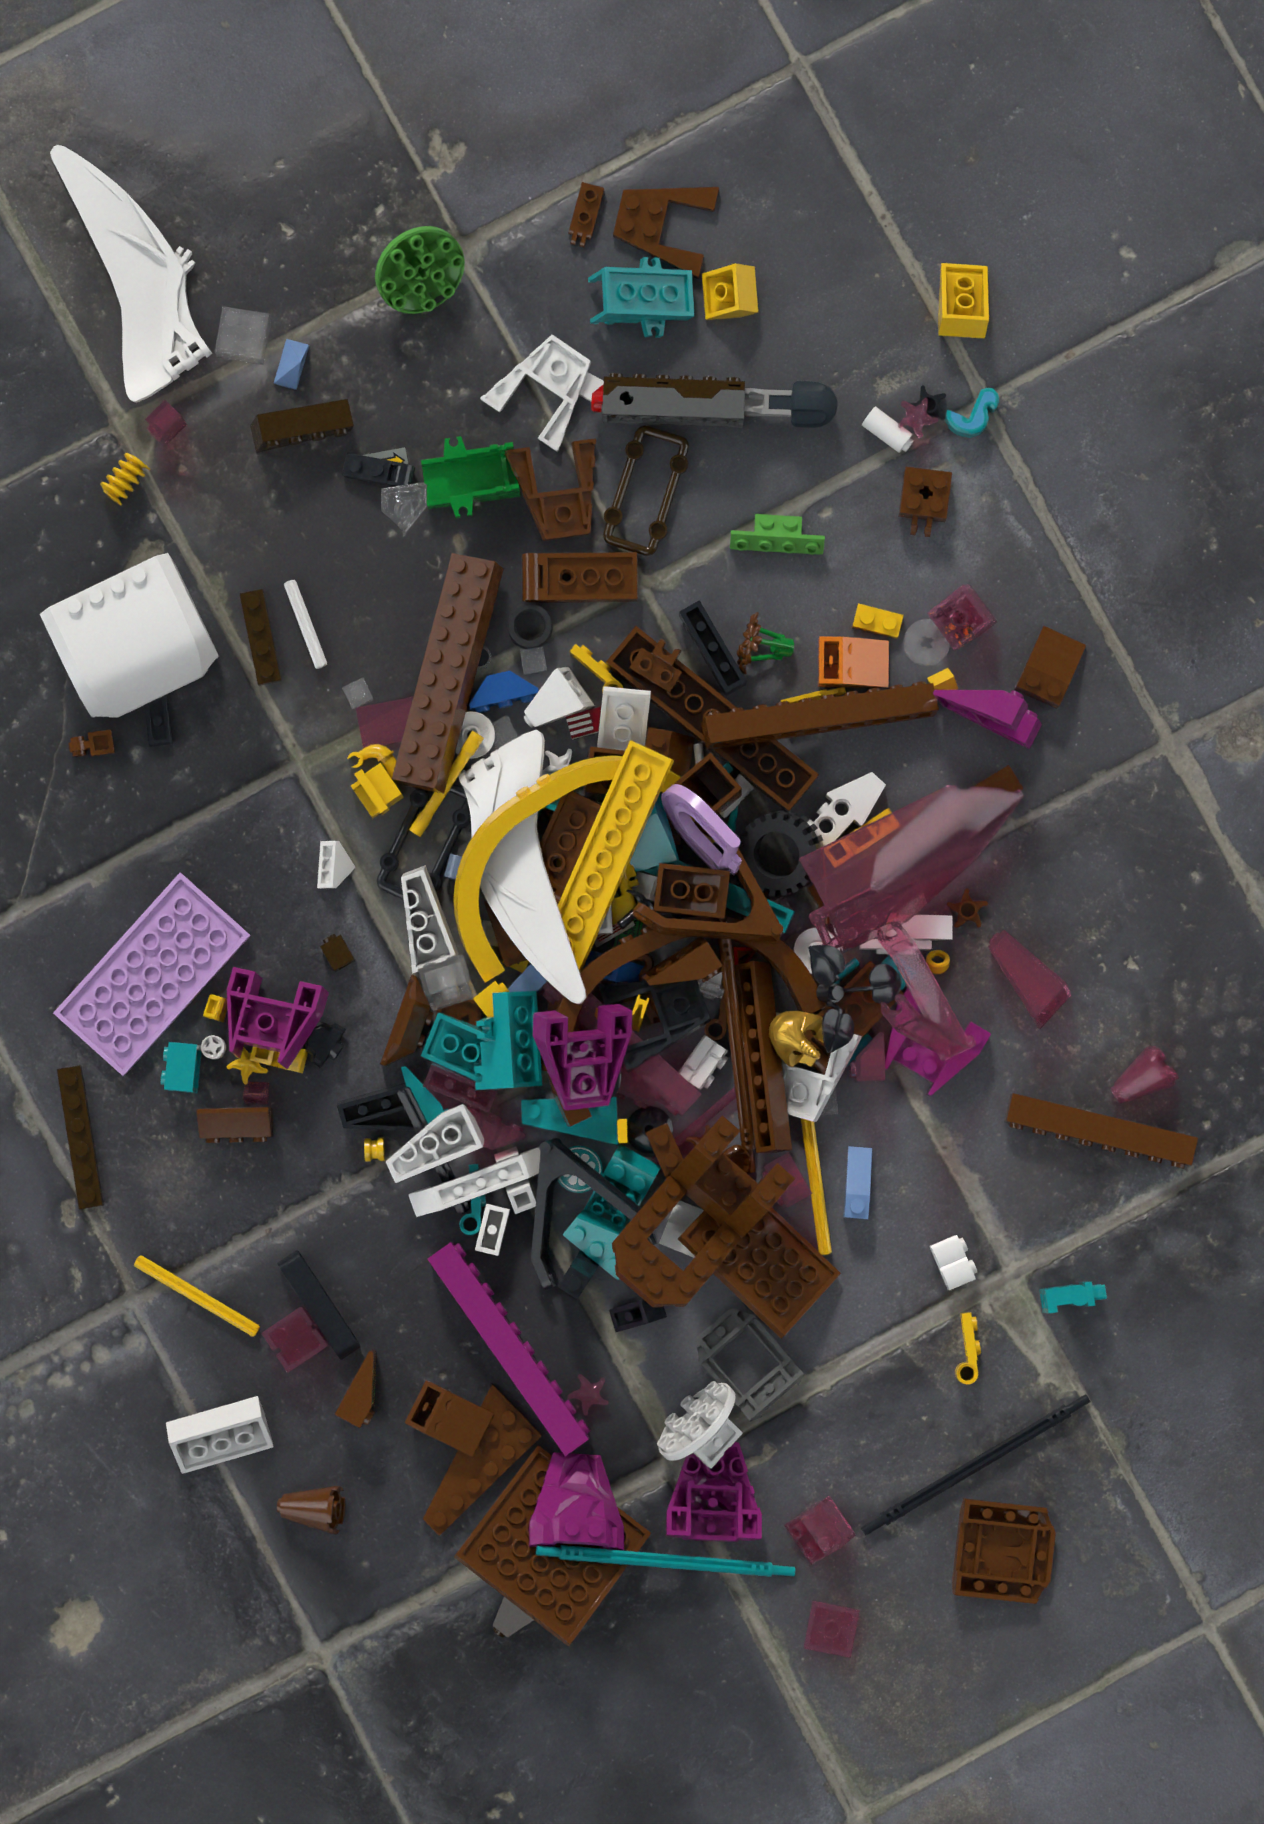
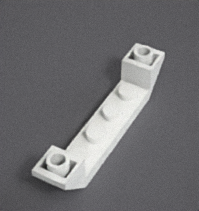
[408,1147,541,1217]

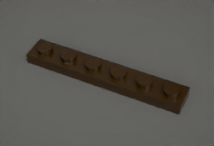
[57,1065,104,1210]

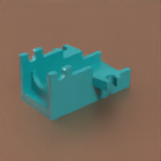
[588,257,694,338]
[474,991,542,1090]

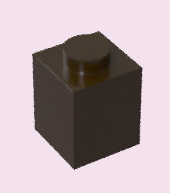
[320,934,356,972]

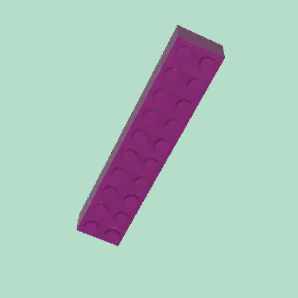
[427,1242,590,1456]

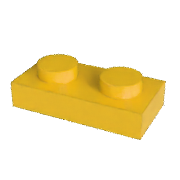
[852,603,904,639]

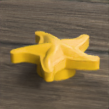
[227,1047,268,1085]

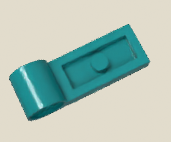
[459,1164,486,1235]

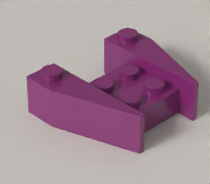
[227,967,329,1069]
[882,985,991,1096]

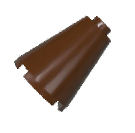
[277,1486,345,1534]

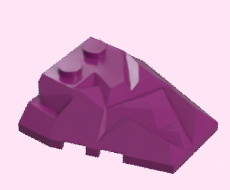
[666,1442,762,1542]
[529,1452,624,1551]

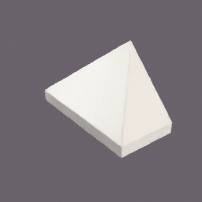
[317,841,355,889]

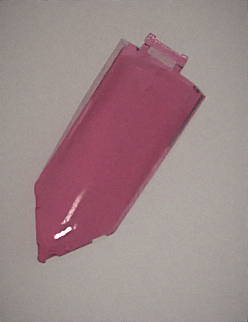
[799,785,1024,953]

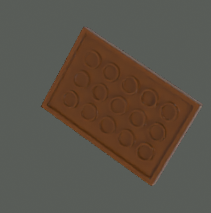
[678,1207,841,1339]

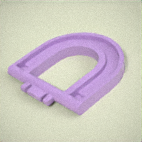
[661,784,742,875]

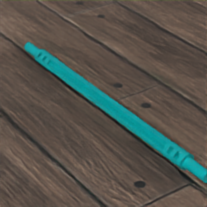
[536,1545,795,1577]

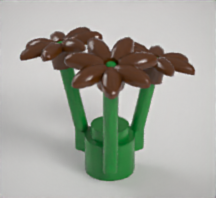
[737,612,794,674]

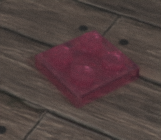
[803,1600,860,1658]

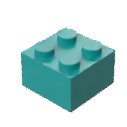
[161,1042,202,1093]

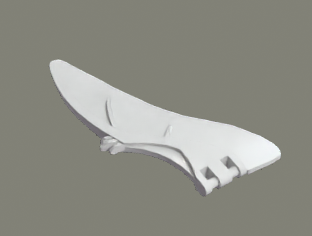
[50,145,212,403]

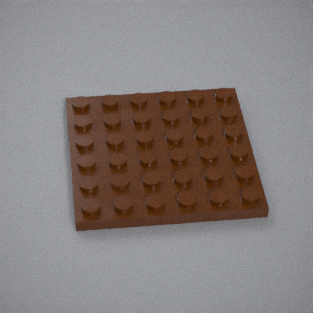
[454,1445,651,1646]

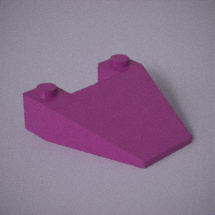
[933,690,1042,749]
[533,1004,632,1110]

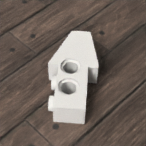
[807,772,886,848]

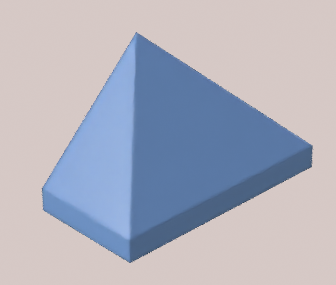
[274,339,309,390]

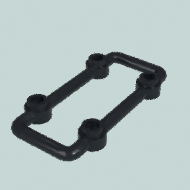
[377,784,471,900]

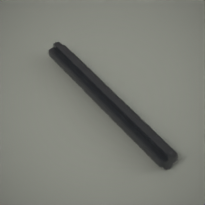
[397,1087,470,1214]

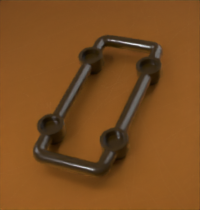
[603,425,689,556]

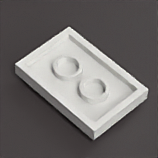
[597,686,651,750]

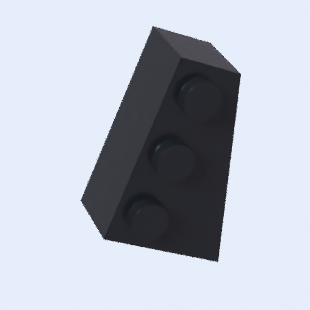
[337,1083,416,1131]

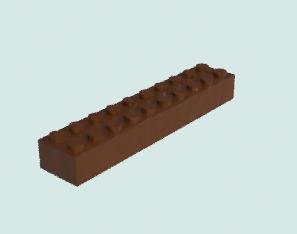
[392,553,504,794]
[606,626,819,813]

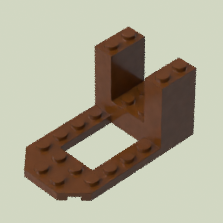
[612,1115,795,1307]

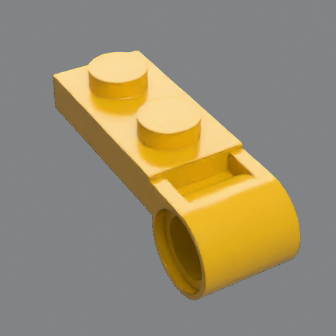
[570,644,623,693]
[955,1312,981,1384]

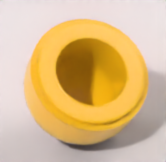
[926,950,950,974]

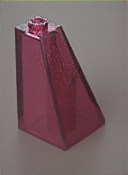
[988,930,1072,1029]

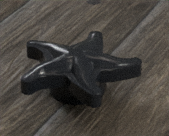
[907,385,946,426]

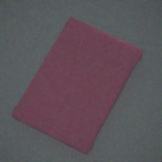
[356,696,413,748]

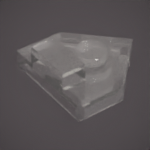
[381,483,427,532]

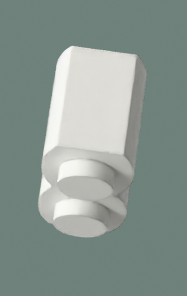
[929,1235,977,1290]

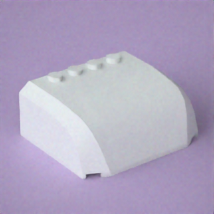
[40,553,219,718]

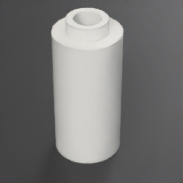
[862,406,914,453]

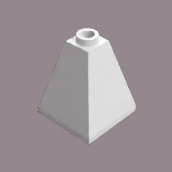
[524,667,595,728]

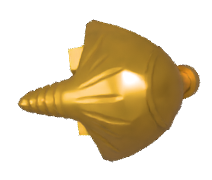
[769,1011,824,1067]

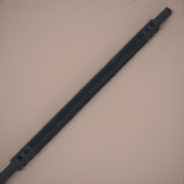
[861,1394,1090,1536]

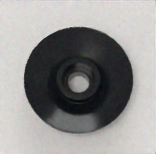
[627,1106,673,1154]

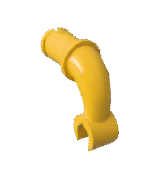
[347,744,397,779]

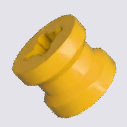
[364,1137,385,1162]

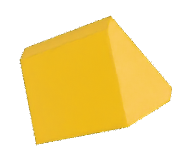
[927,668,958,690]
[203,994,228,1022]

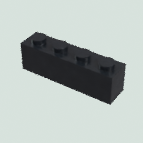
[679,600,747,696]

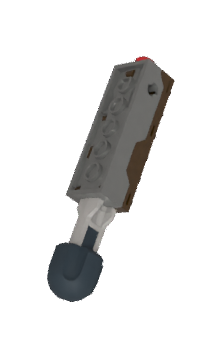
[591,373,838,428]

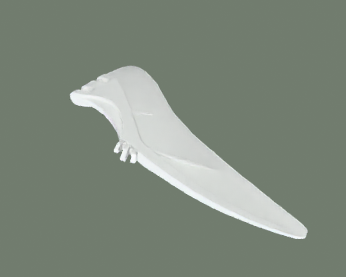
[458,730,586,1004]

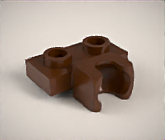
[630,638,682,692]

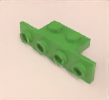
[730,514,825,555]

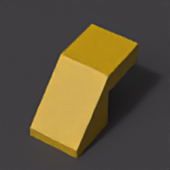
[249,1047,308,1073]

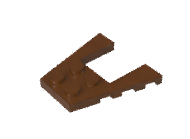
[613,187,719,279]
[505,438,596,541]

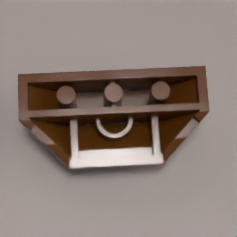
[380,975,434,1066]

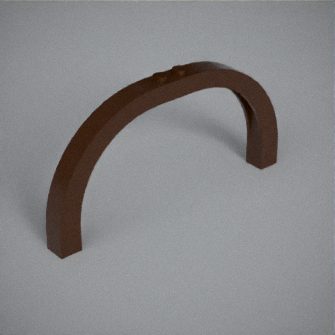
[548,916,826,1127]

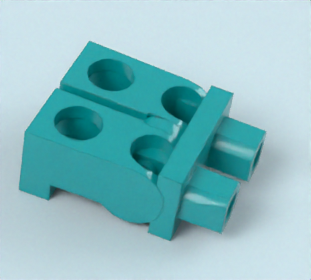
[1039,1281,1107,1314]

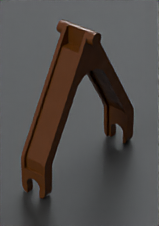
[632,820,783,944]

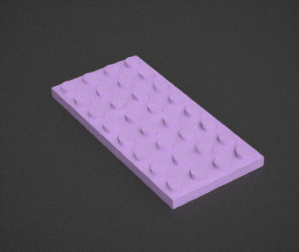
[53,873,251,1076]

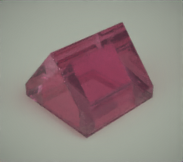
[243,1082,269,1104]

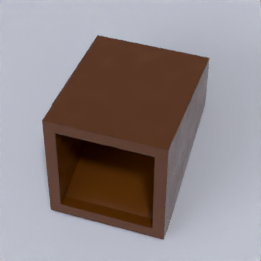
[674,752,742,814]

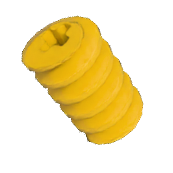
[100,453,150,506]

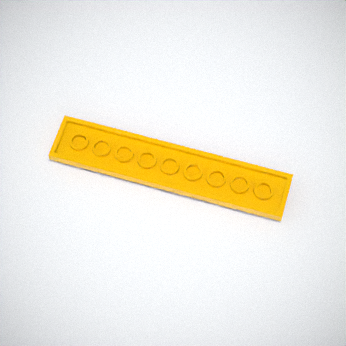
[558,740,674,972]

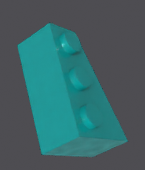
[563,1210,625,1280]

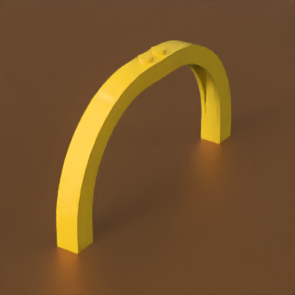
[454,756,716,983]

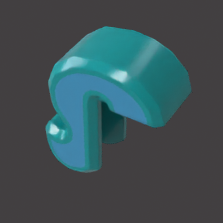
[945,388,999,438]

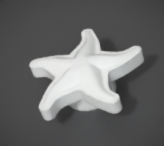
[542,749,572,776]

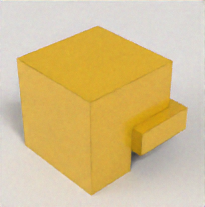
[351,763,404,818]

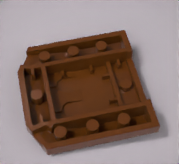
[952,1498,1056,1604]

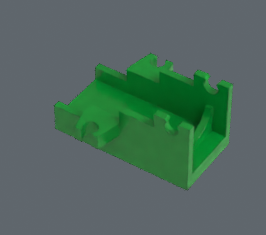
[421,436,521,518]

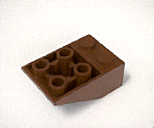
[405,1380,495,1457]

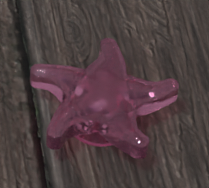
[898,398,938,438]
[568,1374,609,1416]

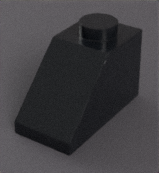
[609,1299,667,1332]

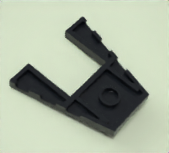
[598,980,711,1073]

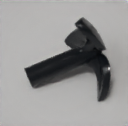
[617,889,656,929]

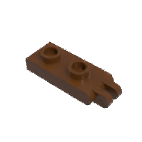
[568,182,604,248]

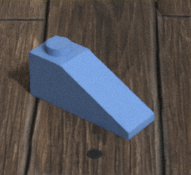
[843,1146,872,1219]

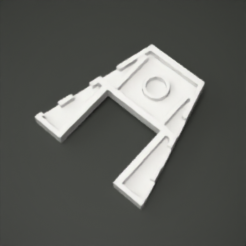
[480,335,591,452]
[776,1012,862,1122]

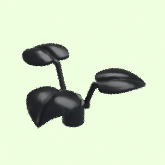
[808,945,901,1053]

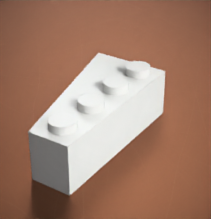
[401,865,459,974]

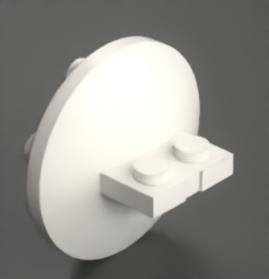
[657,1381,742,1468]

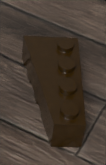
[250,399,354,453]

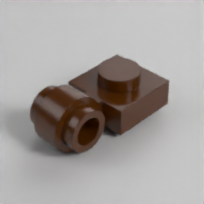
[68,729,115,757]

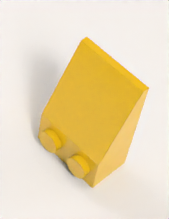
[938,263,989,338]

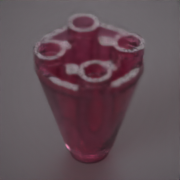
[1110,1045,1179,1104]

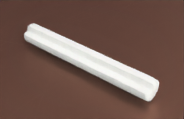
[284,580,327,669]

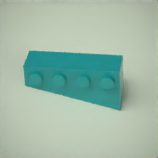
[521,1097,618,1145]

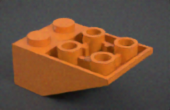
[818,636,889,688]

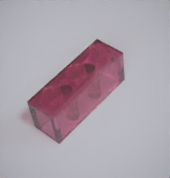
[423,1062,499,1113]

